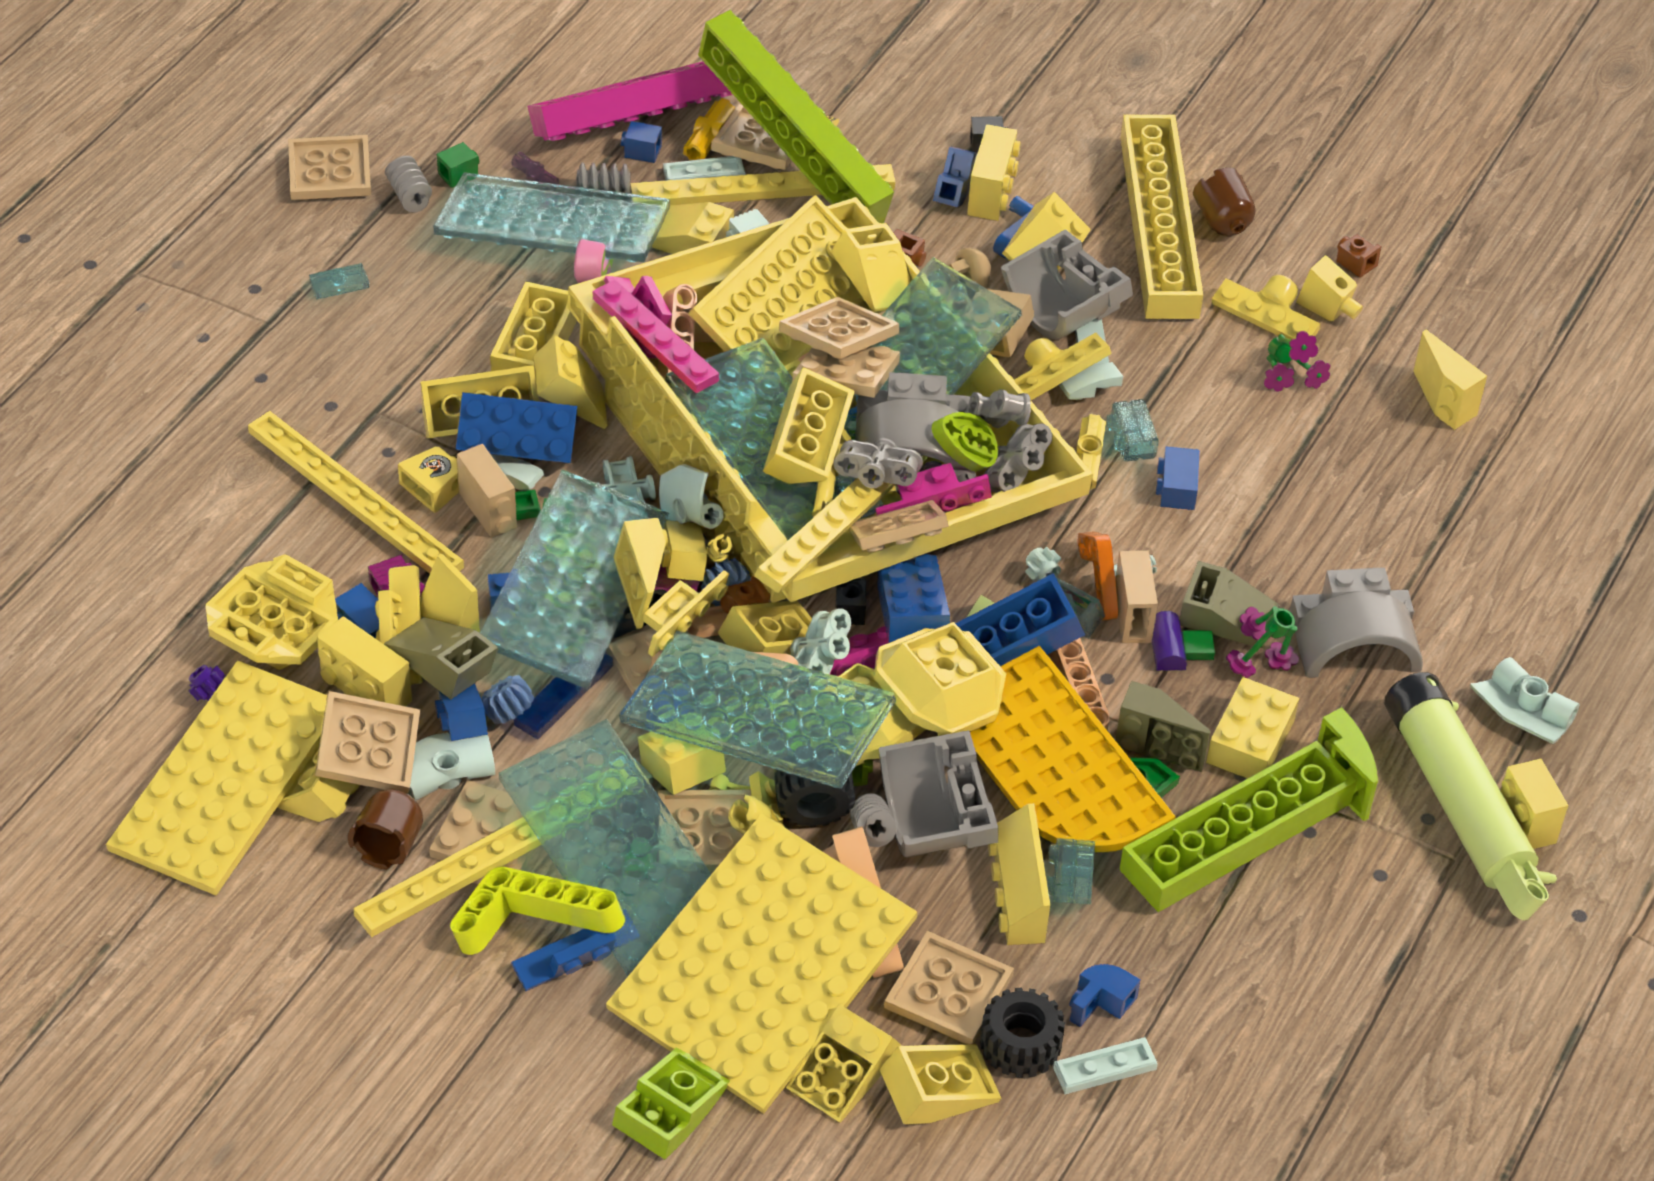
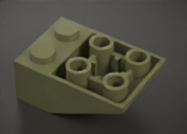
[1180,561,1279,649]
[384,617,498,699]
[1115,681,1210,772]

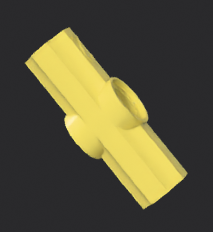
[1076,414,1106,490]

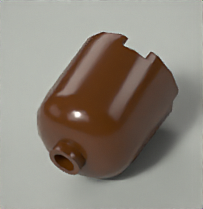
[1193,167,1256,236]
[347,789,423,870]

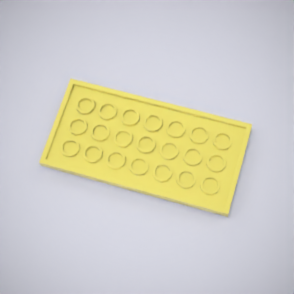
[688,195,864,393]
[106,660,327,896]

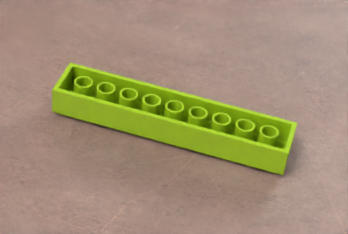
[698,10,894,224]

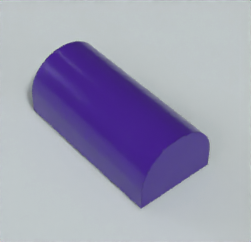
[1152,611,1187,671]

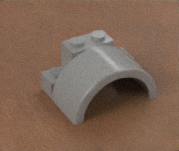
[1001,229,1133,340]
[855,372,971,478]
[1290,568,1423,678]
[879,730,998,857]

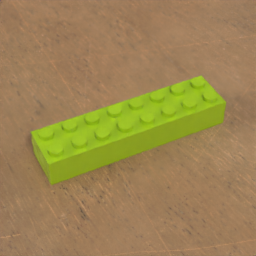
[1119,741,1357,912]

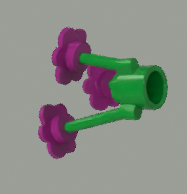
[1264,331,1331,392]
[1226,606,1299,678]

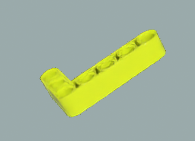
[450,867,625,955]

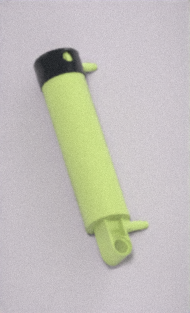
[1384,672,1557,921]

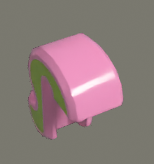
[574,239,614,283]

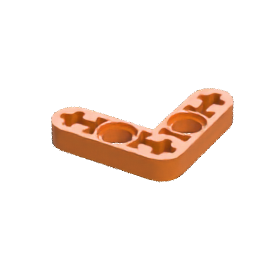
[1077,531,1118,621]

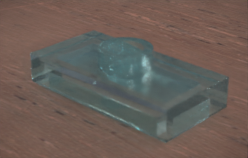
[309,263,370,299]

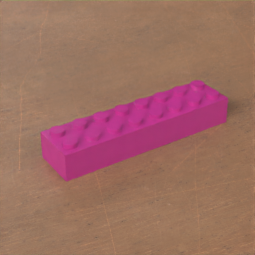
[527,61,733,141]

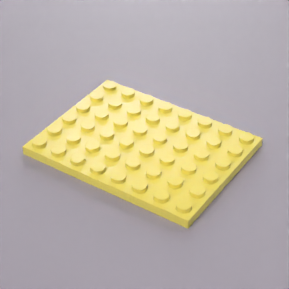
[606,813,917,1114]

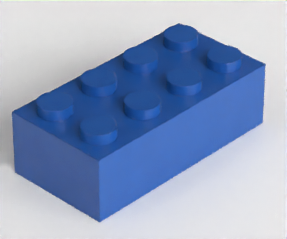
[456,392,577,463]
[877,554,950,643]
[955,573,1085,666]

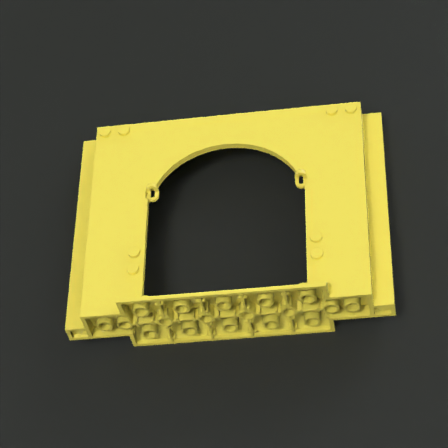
[567,197,1093,603]

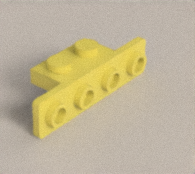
[375,565,422,685]
[642,570,729,657]

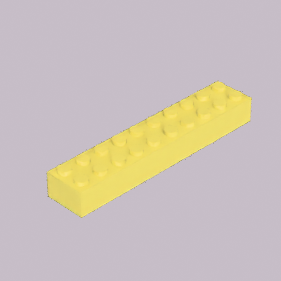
[1120,115,1203,319]

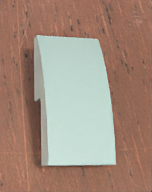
[1059,362,1123,400]
[490,454,544,491]

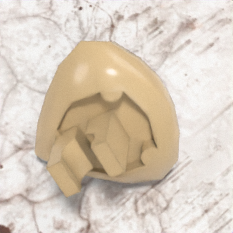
[948,248,991,292]

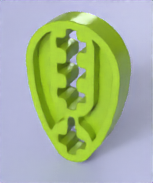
[932,412,998,472]

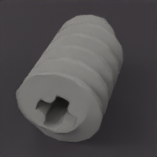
[384,156,432,212]
[576,162,631,198]
[850,794,896,847]

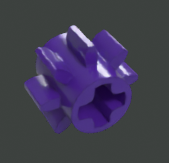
[188,665,226,701]

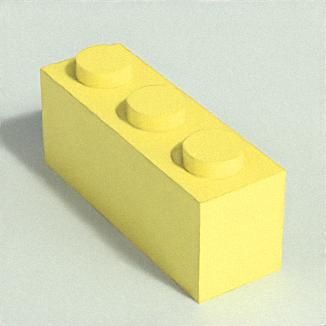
[662,520,707,581]

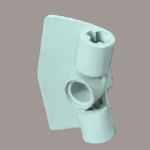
[659,464,723,529]
[1470,657,1580,744]
[408,732,495,801]

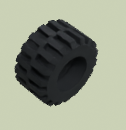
[774,749,855,827]
[980,987,1065,1078]

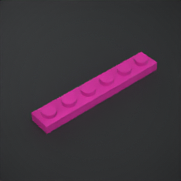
[592,280,719,393]

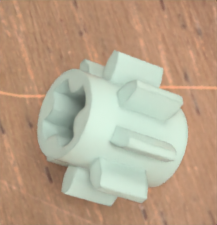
[1025,547,1061,581]

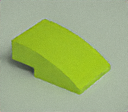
[1318,707,1378,821]
[612,1047,730,1160]

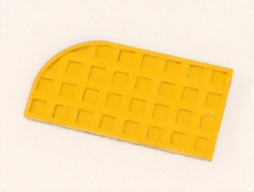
[970,646,1176,852]

